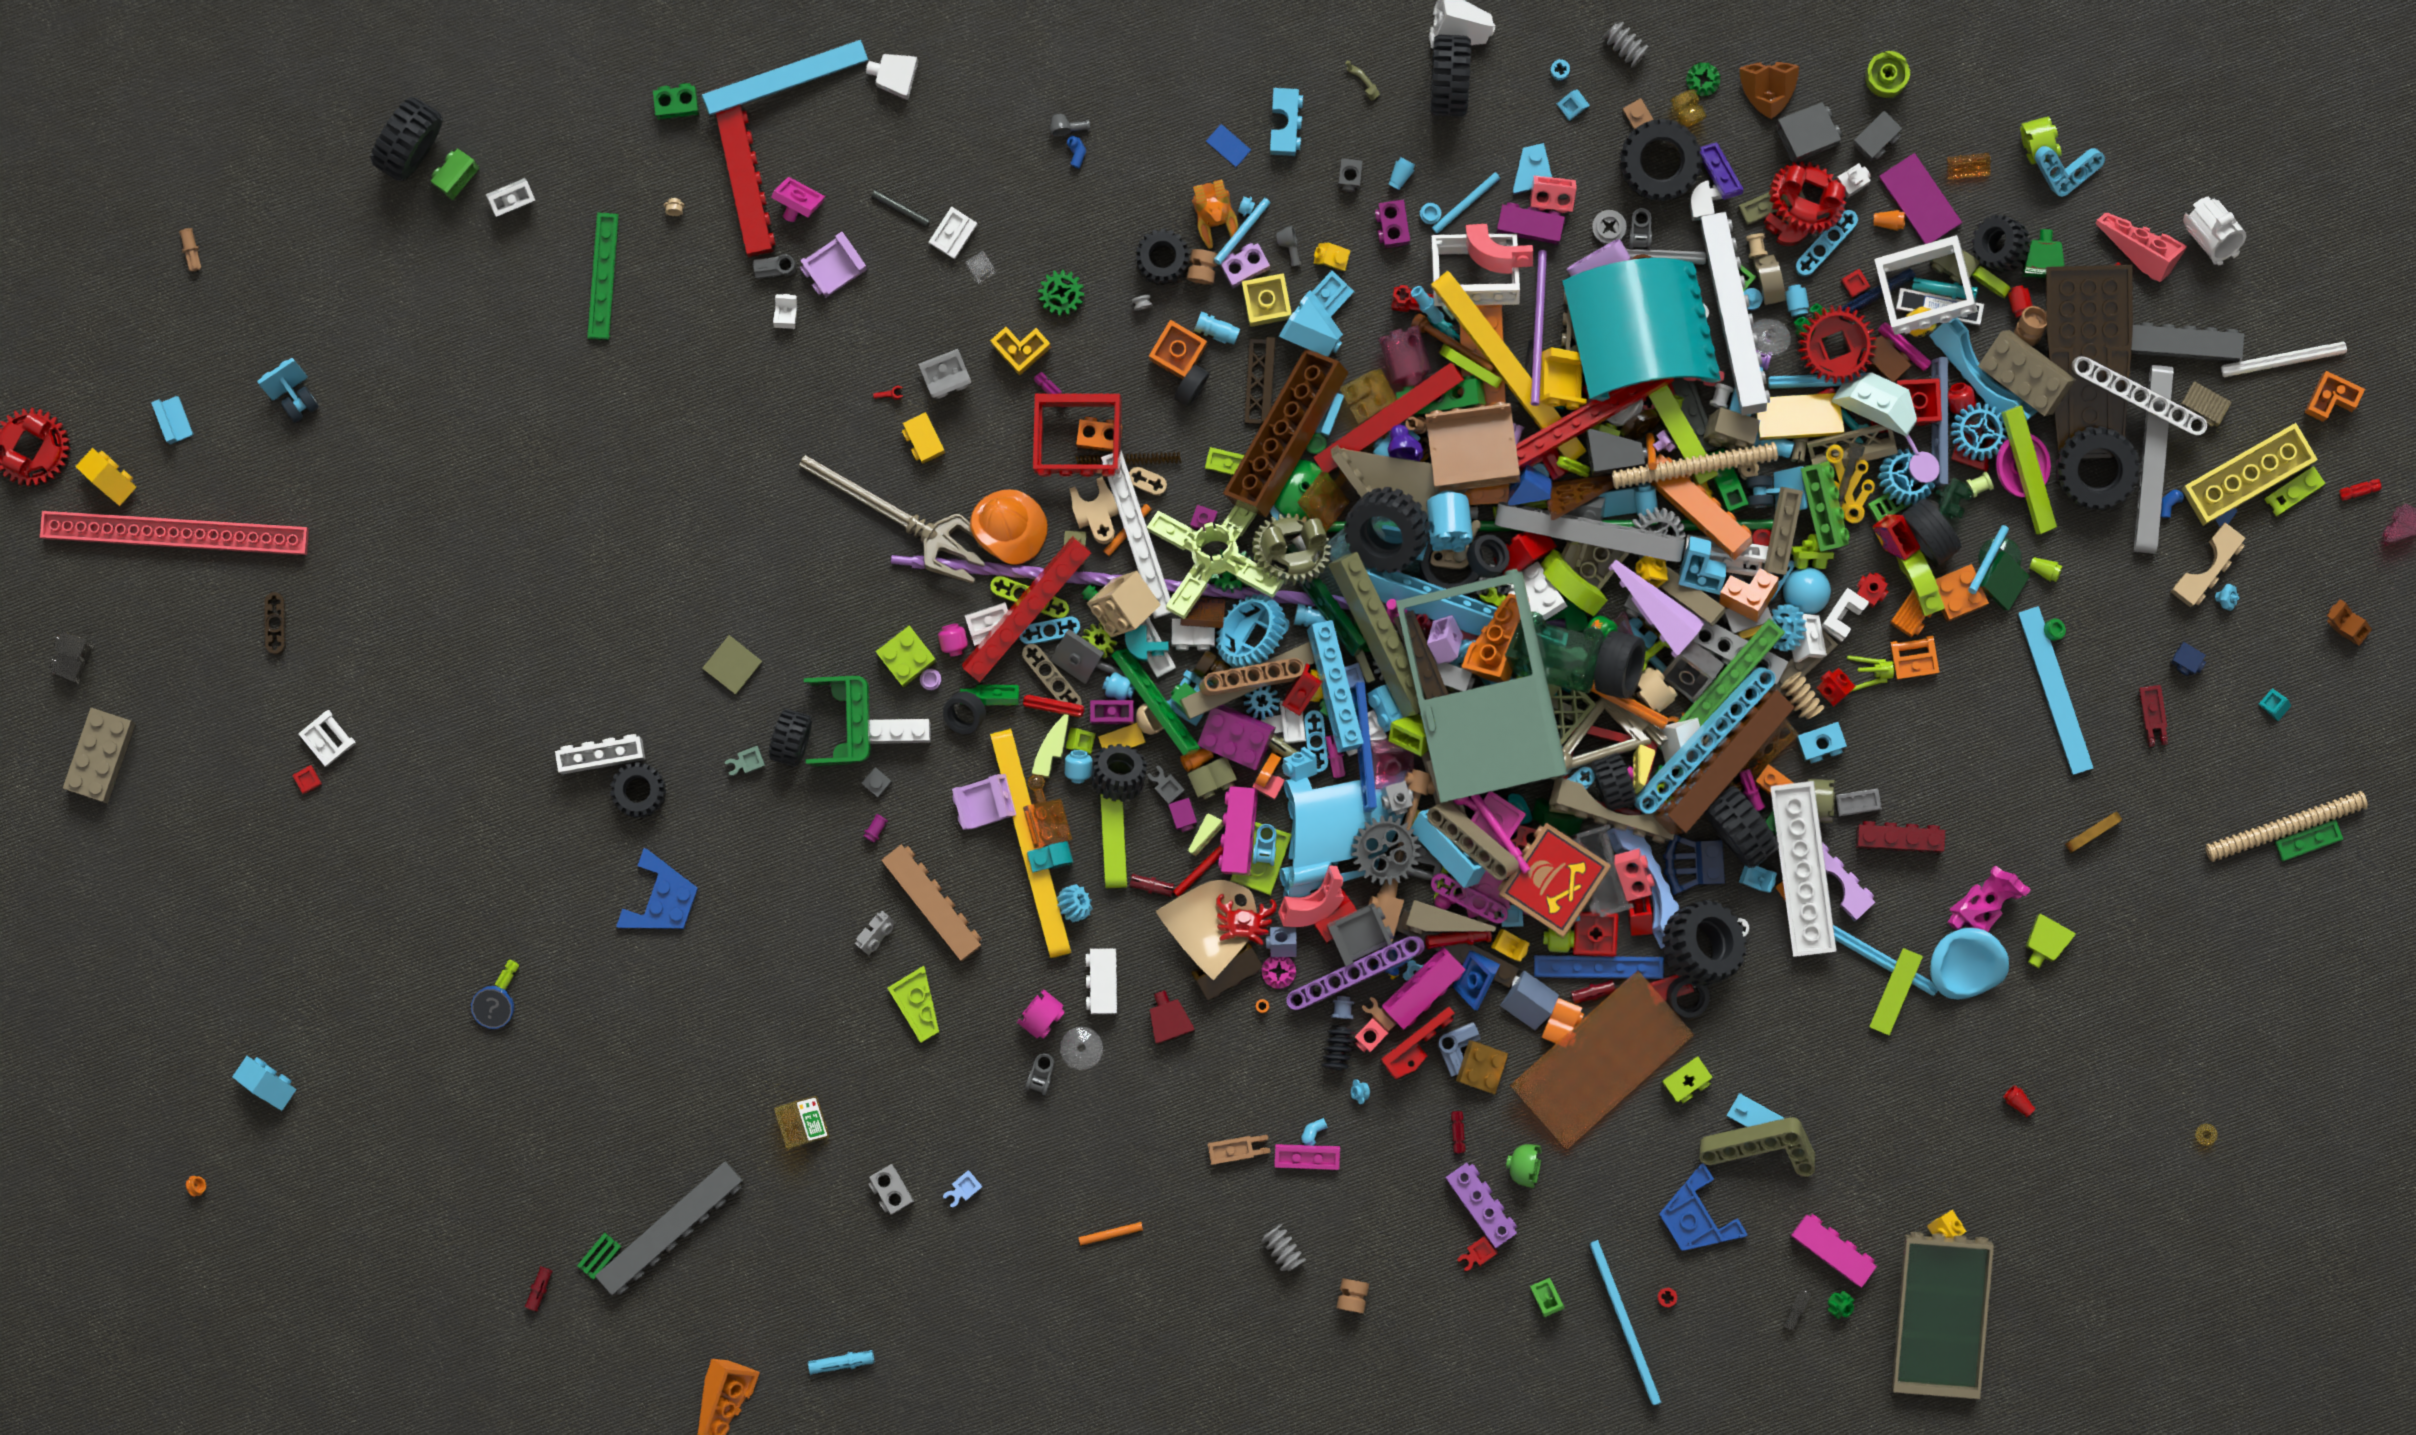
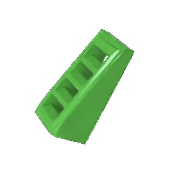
[1867,487,1912,523]

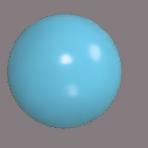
[1783,567,1831,615]

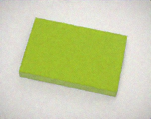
[1230,822,1292,895]

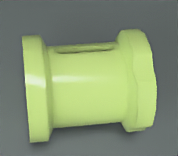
[1966,472,1994,498]

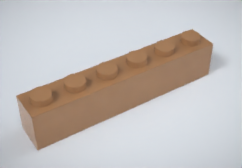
[881,844,982,962]

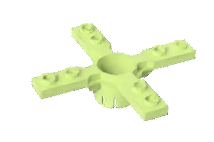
[1147,505,1284,619]

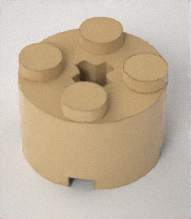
[1633,667,1678,713]

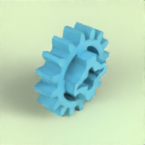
[1772,604,1807,651]

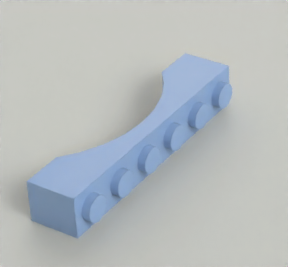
[1605,828,1679,948]

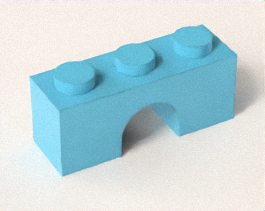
[1270,88,1303,156]

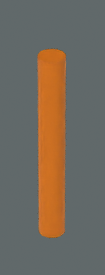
[1646,433,1657,470]
[1103,504,1152,556]
[1078,1222,1143,1246]

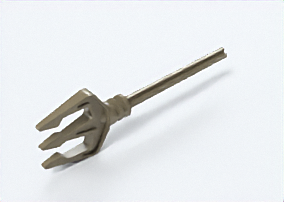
[799,455,985,583]

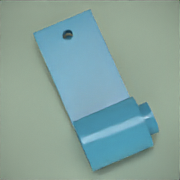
[1597,483,1658,517]
[1727,1093,1785,1127]

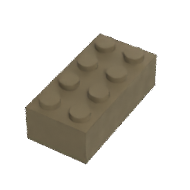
[1978,330,2076,416]
[63,708,136,804]

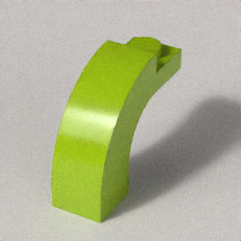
[1540,549,1608,616]
[1896,549,1945,616]

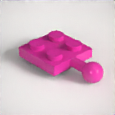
[1452,791,1526,848]
[1434,871,1511,918]

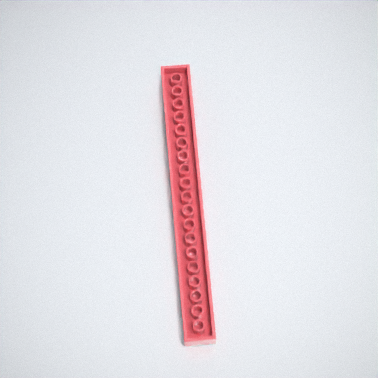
[40,511,309,555]

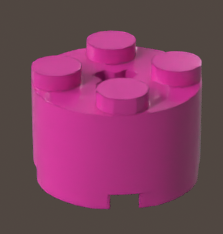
[1017,989,1064,1039]

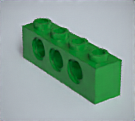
[1396,375,1486,417]

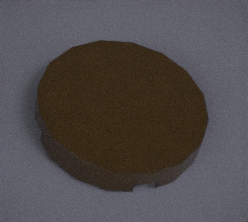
[1620,409,1660,441]

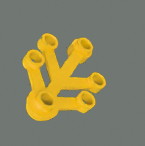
[1826,445,1875,523]

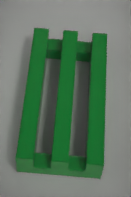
[577,1233,622,1280]

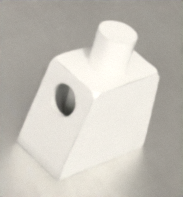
[866,54,918,100]

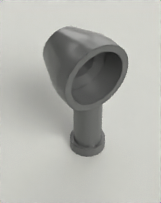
[1050,114,1090,137]
[1276,226,1301,267]

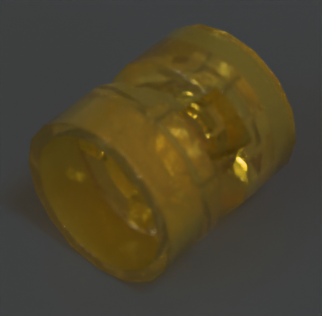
[1670,89,1707,127]

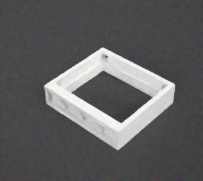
[1432,234,1520,306]
[1875,235,1978,335]

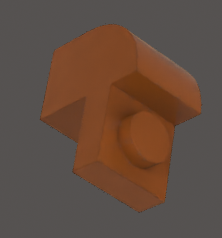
[2327,599,2372,646]

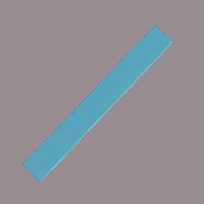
[702,40,868,116]
[2018,606,2093,775]
[1589,1240,1661,1405]

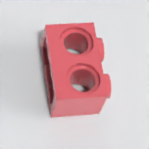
[1530,176,1576,213]
[1614,849,1655,901]

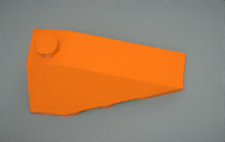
[1462,593,1530,683]
[698,1359,759,1435]

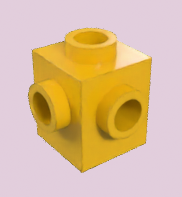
[1635,556,1668,589]
[1927,1210,1966,1248]

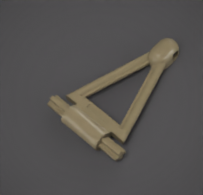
[1550,695,1668,780]

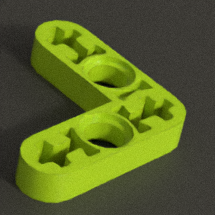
[1439,344,1503,388]

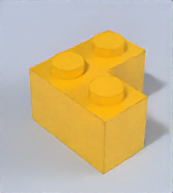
[990,327,1051,376]
[75,448,136,506]

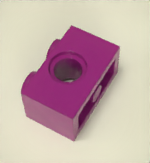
[1090,700,1134,724]

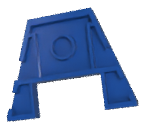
[616,848,698,929]
[1659,1163,1748,1251]

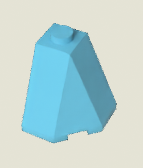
[1279,291,1343,357]

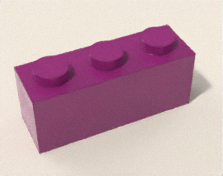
[1497,203,1565,245]

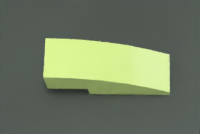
[1032,714,1069,778]

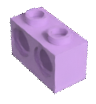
[1221,243,1270,289]

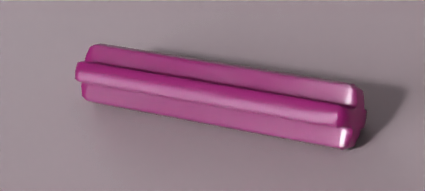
[1878,322,1931,371]

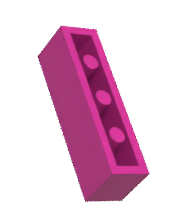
[1219,786,1258,876]
[1382,947,1466,1029]
[1790,1214,1877,1288]

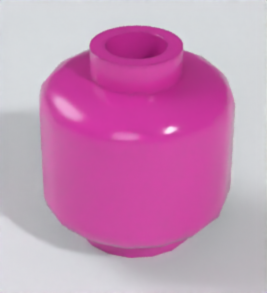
[938,624,968,656]

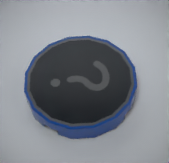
[471,986,514,1029]

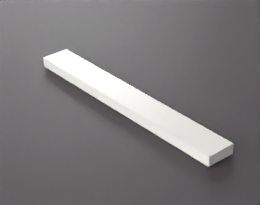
[1101,451,1172,619]

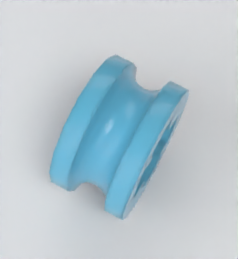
[1551,60,1570,80]

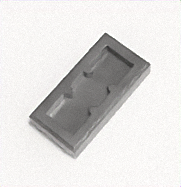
[1835,788,1882,817]

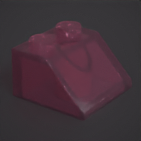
[1370,739,1414,789]

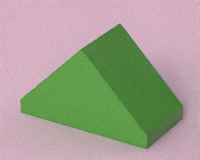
[1530,1278,1565,1317]

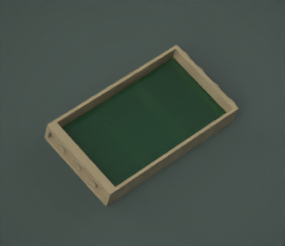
[1892,1232,1994,1399]

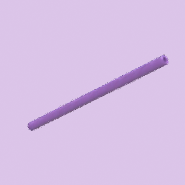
[1531,250,1547,406]

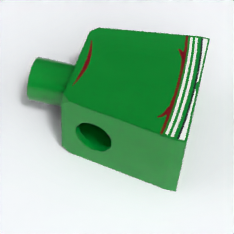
[2022,229,2064,278]

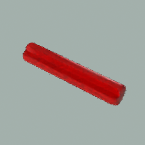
[1023,695,1084,717]

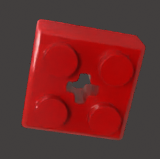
[1573,911,1618,957]

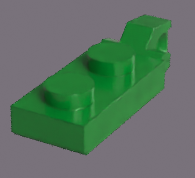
[960,685,1019,706]

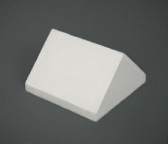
[1658,718,1705,769]

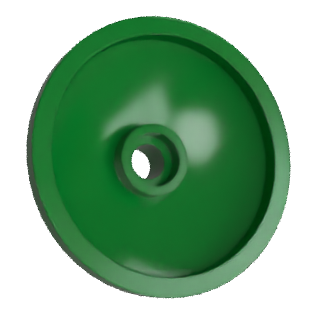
[1274,459,1332,521]

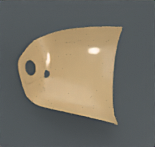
[1156,880,1257,980]

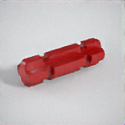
[2339,479,2382,501]

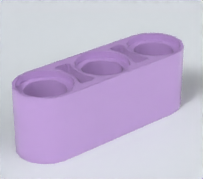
[1567,239,1630,276]

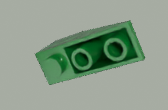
[1708,448,1748,513]

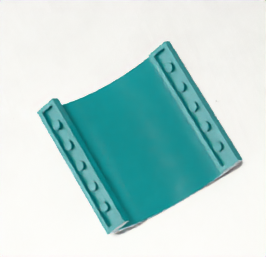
[1563,258,1721,401]

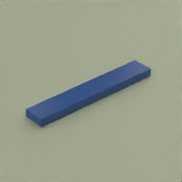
[1351,682,1377,812]
[1534,956,1663,979]

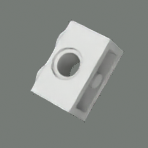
[486,178,535,217]

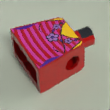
[1873,514,1921,560]

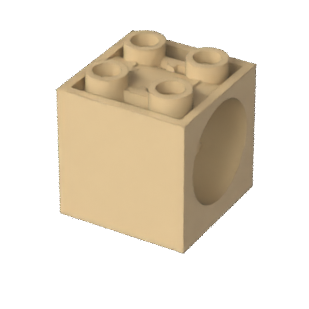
[1087,571,1161,637]

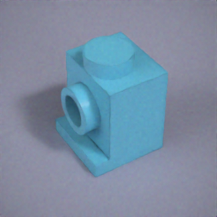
[1282,747,1317,782]

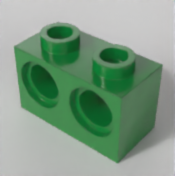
[653,83,700,120]

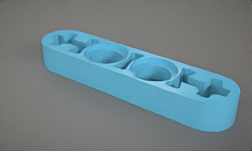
[1795,210,1858,277]

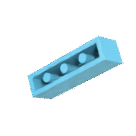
[1411,809,1486,888]

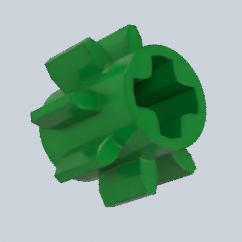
[1827,1291,1854,1319]

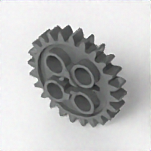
[1351,816,1421,885]

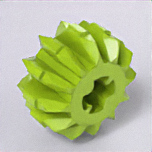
[1082,623,1117,659]

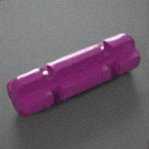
[1034,372,1063,408]

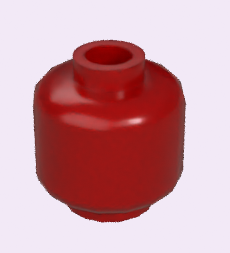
[1948,383,1976,416]

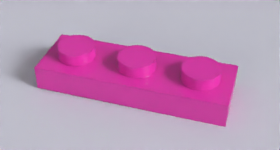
[1275,1144,1340,1170]

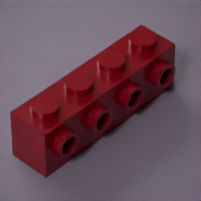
[1856,821,1945,853]

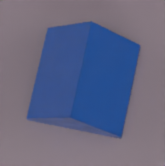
[1508,464,1552,506]
[1452,951,1500,1010]

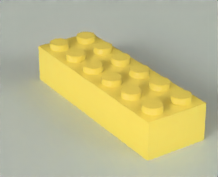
[2182,423,2318,526]

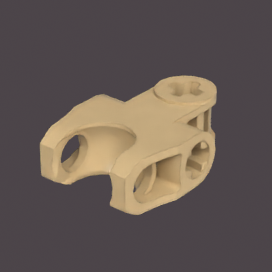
[1069,477,1119,544]

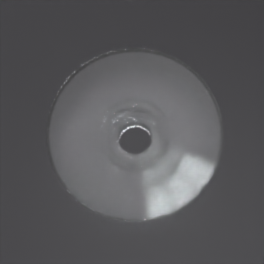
[1751,319,1791,355]
[1060,1027,1103,1070]

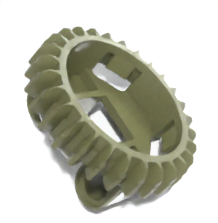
[1252,513,1331,585]

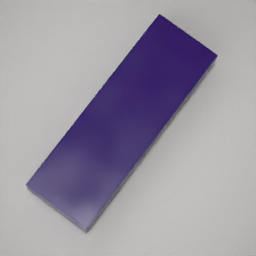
[1700,142,1744,200]

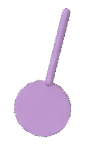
[1905,434,1939,483]

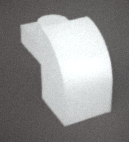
[1690,181,1723,221]

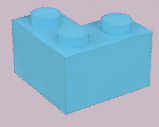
[1678,536,1726,595]
[232,1056,297,1111]

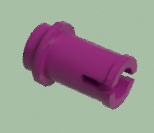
[864,814,888,843]

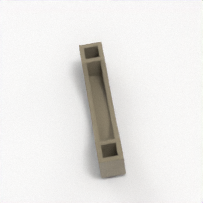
[1549,778,1674,843]

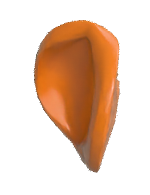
[970,490,1047,565]

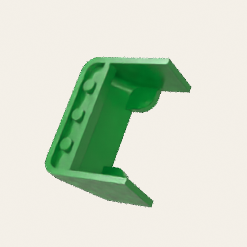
[804,676,870,766]

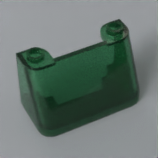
[1505,611,1604,693]

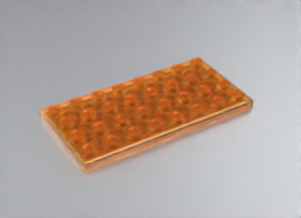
[1510,971,1694,1150]

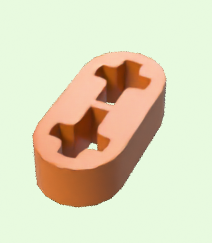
[1255,753,1281,788]

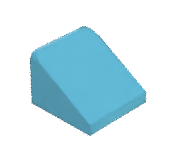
[1557,90,1590,121]

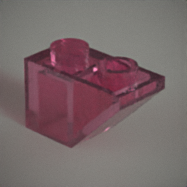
[2382,503,2416,545]

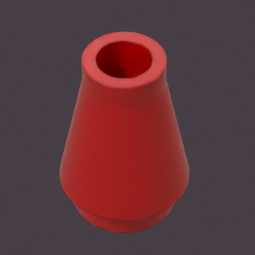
[2003,1085,2035,1117]

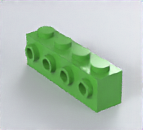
[1800,461,1849,551]

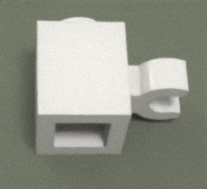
[1836,163,1871,198]

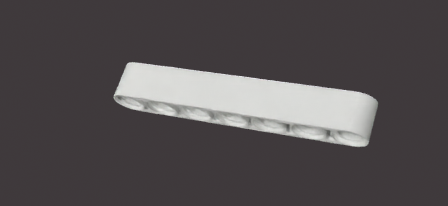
[2072,356,2207,435]

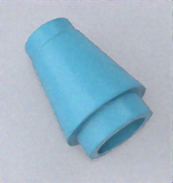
[1389,157,1415,190]

